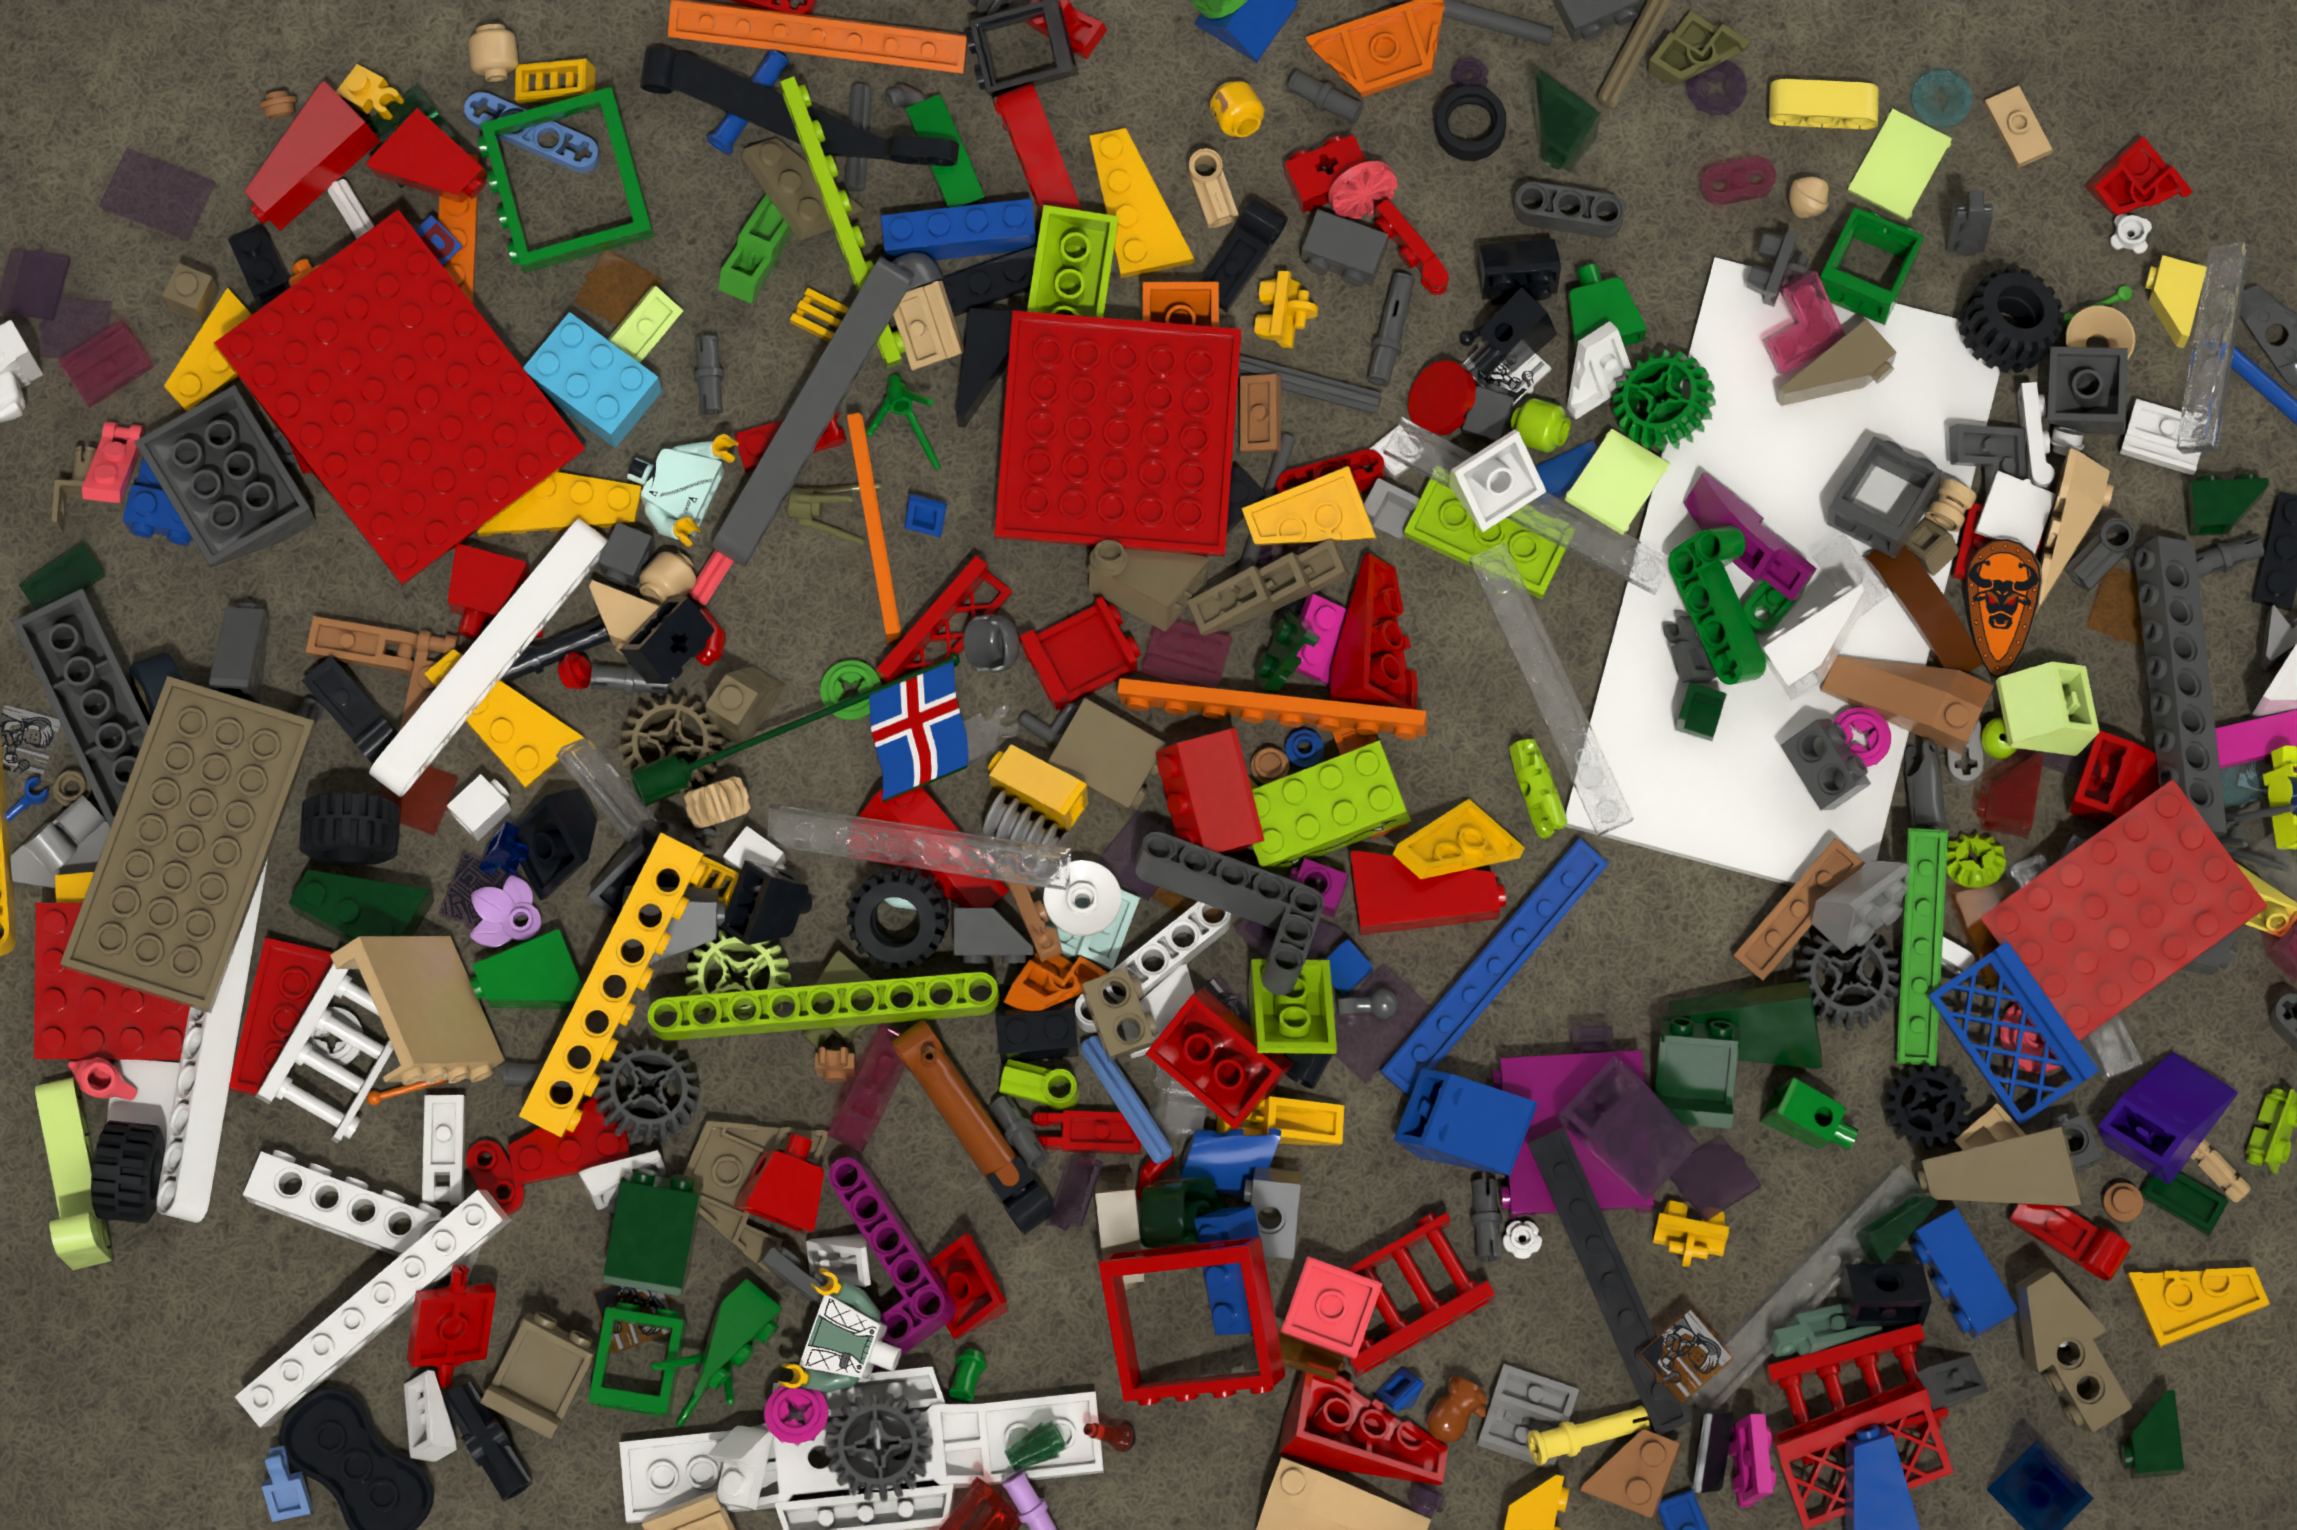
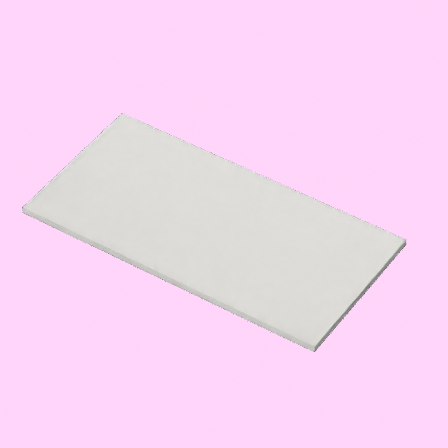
[1565,257,2000,886]

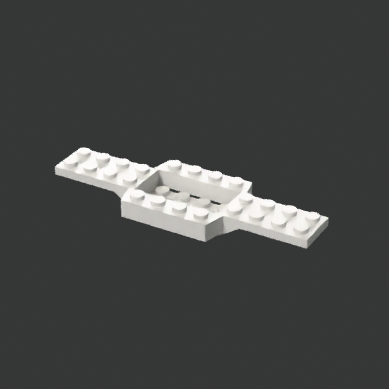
[619,1367,1104,1530]

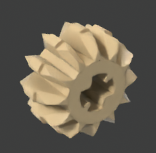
[684,776,751,829]

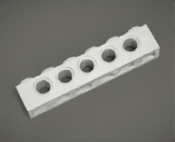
[243,1150,481,1281]

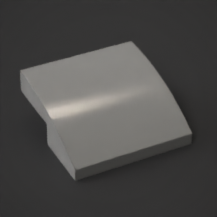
[1477,1364,1579,1471]

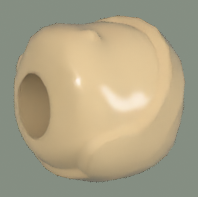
[1789,177,1829,218]

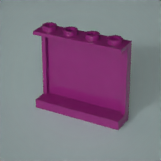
[1492,1050,1654,1220]

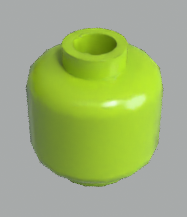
[1511,398,1571,453]

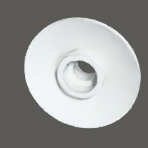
[1043,860,1122,936]

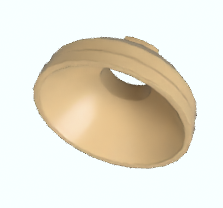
[2065,306,2136,360]

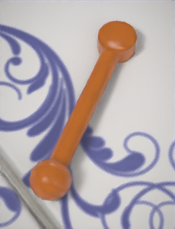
[366,1080,447,1106]

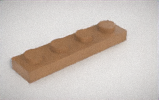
[1733,838,1865,982]

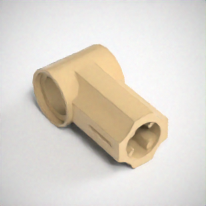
[1187,148,1239,228]

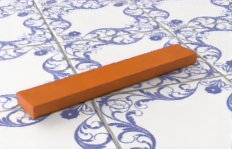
[847,413,902,643]

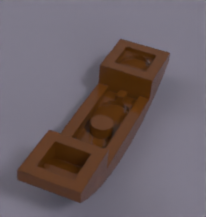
[1864,545,1983,674]

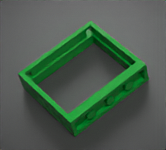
[477,87,655,273]

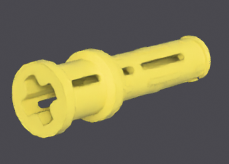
[1527,1405,1650,1466]

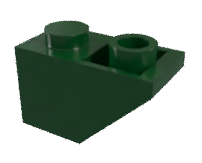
[2186,474,2269,536]

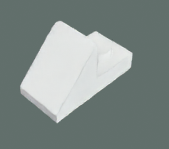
[708,1425,773,1510]

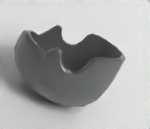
[892,252,943,291]
[963,615,1021,673]

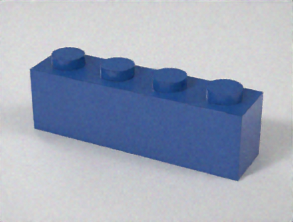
[881,199,1036,262]

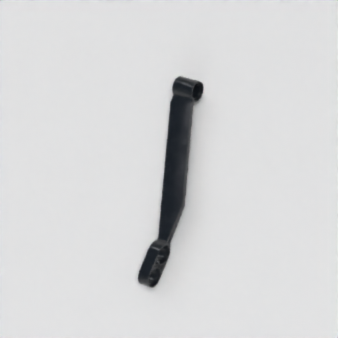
[640,48,960,166]

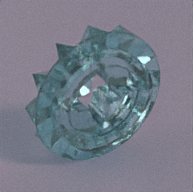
[1911,70,1972,129]

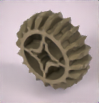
[619,694,725,798]

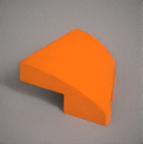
[1004,953,1108,1011]

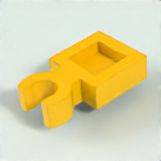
[336,64,404,120]

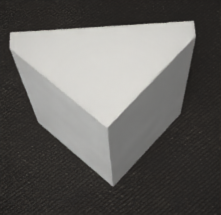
[1449,429,1547,532]

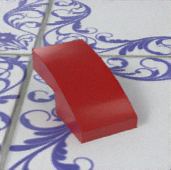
[1025,0,1107,59]

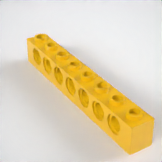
[519,833,707,1137]

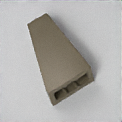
[1918,1127,2084,1206]

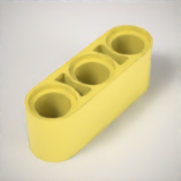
[1769,79,1879,130]

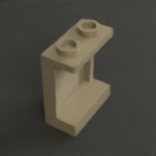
[1047,698,1166,816]
[480,1312,598,1439]

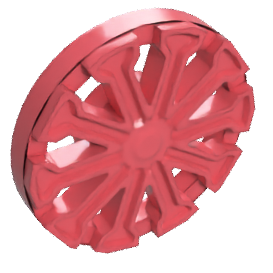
[1328,161,1397,220]

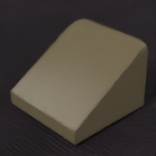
[1904,518,1959,576]

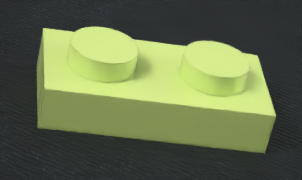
[607,286,683,363]

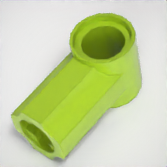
[999,1059,1080,1112]

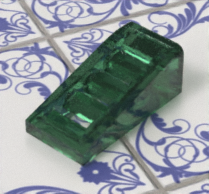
[1855,1193,1937,1264]

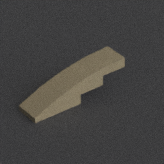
[1187,538,1350,636]

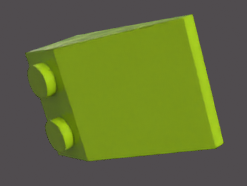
[1248,959,1337,1054]

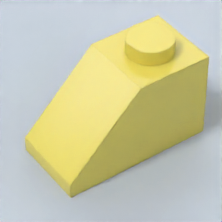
[2145,255,2207,348]

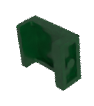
[1652,1017,1741,1129]

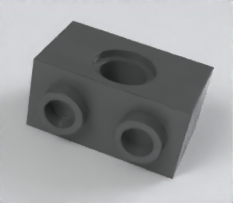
[1243,1167,1302,1259]

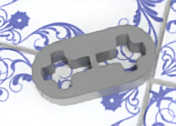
[1945,721,1984,785]

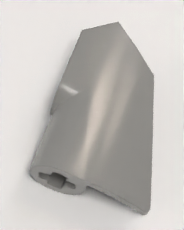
[10,795,110,888]

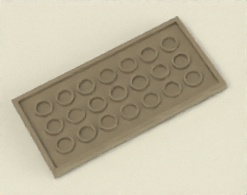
[60,676,316,1013]

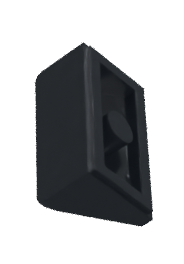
[1692,1407,1734,1493]

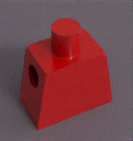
[448,543,531,640]
[734,1134,824,1233]

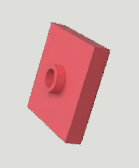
[1280,1257,1383,1360]

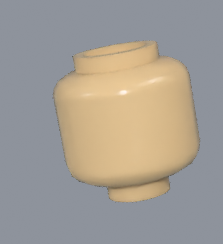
[468,24,519,82]
[639,552,696,606]

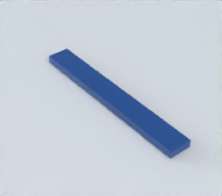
[1379,838,1609,1098]

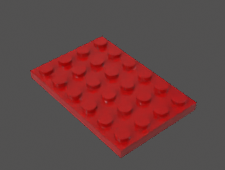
[1980,779,2268,1042]

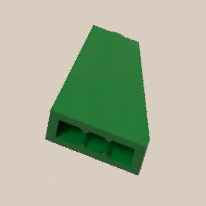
[470,929,583,1009]

